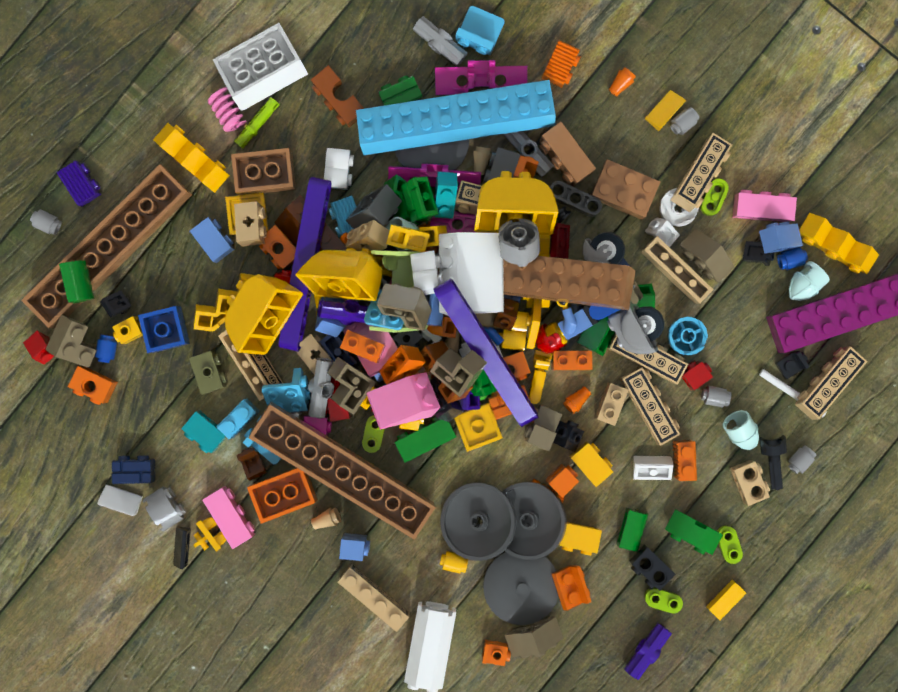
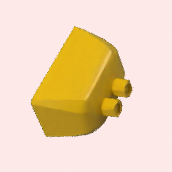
[474,171,558,235]
[296,248,382,301]
[225,274,303,355]

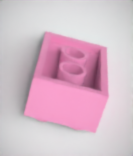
[343,322,398,378]
[367,372,440,429]

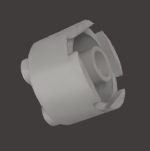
[499,219,540,267]
[143,486,186,532]

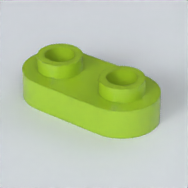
[700,179,729,216]
[362,415,385,453]
[717,525,743,564]
[644,588,683,613]

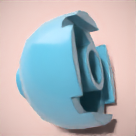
[667,317,708,355]

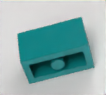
[434,172,458,219]
[182,410,227,453]

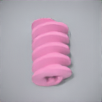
[208,87,247,132]

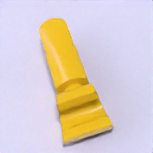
[529,350,553,404]

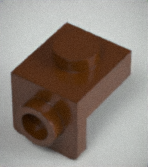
[493,298,519,331]
[236,447,267,481]

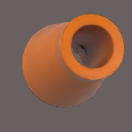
[608,67,636,97]
[563,386,591,414]

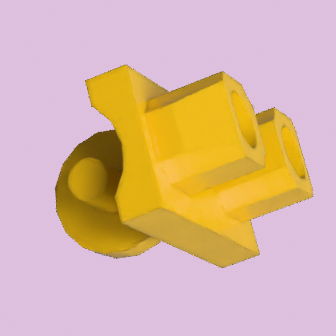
[193,517,226,552]

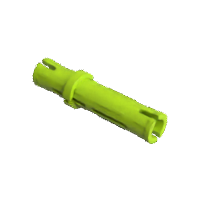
[234,97,280,149]

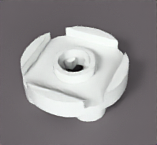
[659,188,699,227]

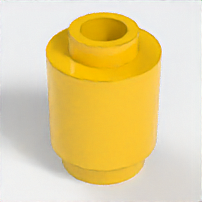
[439,551,468,574]

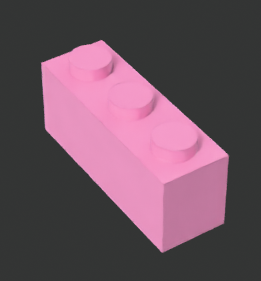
[732,190,797,223]
[202,486,255,549]

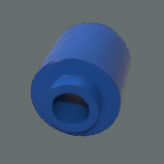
[777,247,808,270]
[95,334,117,363]

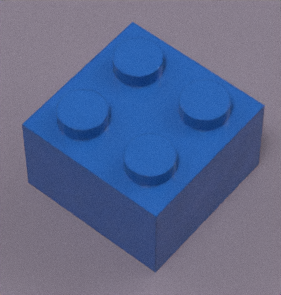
[138,306,190,353]

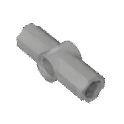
[413,16,467,66]
[503,131,554,177]
[308,357,334,418]

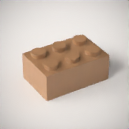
[539,122,596,187]
[231,148,296,195]
[591,159,660,220]

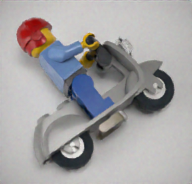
[536,232,665,354]

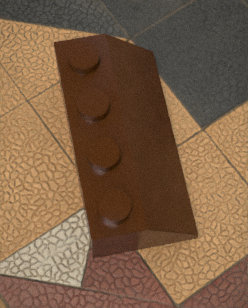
[274,195,347,252]

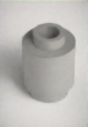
[670,107,699,135]
[30,209,62,235]
[701,385,731,408]
[788,445,817,474]

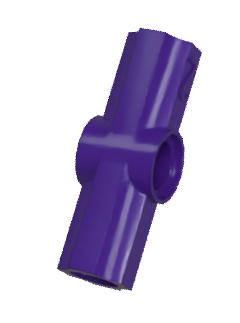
[318,299,369,325]
[624,623,672,680]

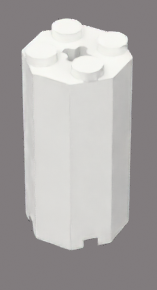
[404,601,456,692]

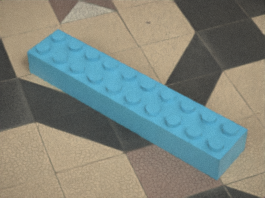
[356,80,556,155]

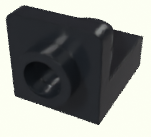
[743,241,775,266]
[100,290,131,318]
[775,351,809,379]

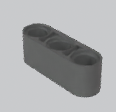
[550,181,602,217]

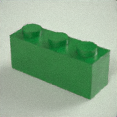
[395,417,457,463]

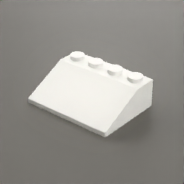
[213,23,308,111]
[439,232,504,316]

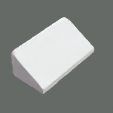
[633,456,673,480]
[97,484,143,516]

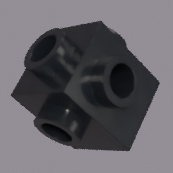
[393,331,423,348]
[553,420,584,452]

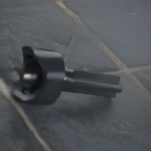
[759,435,787,490]

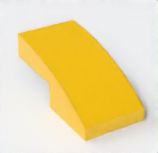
[386,224,430,252]

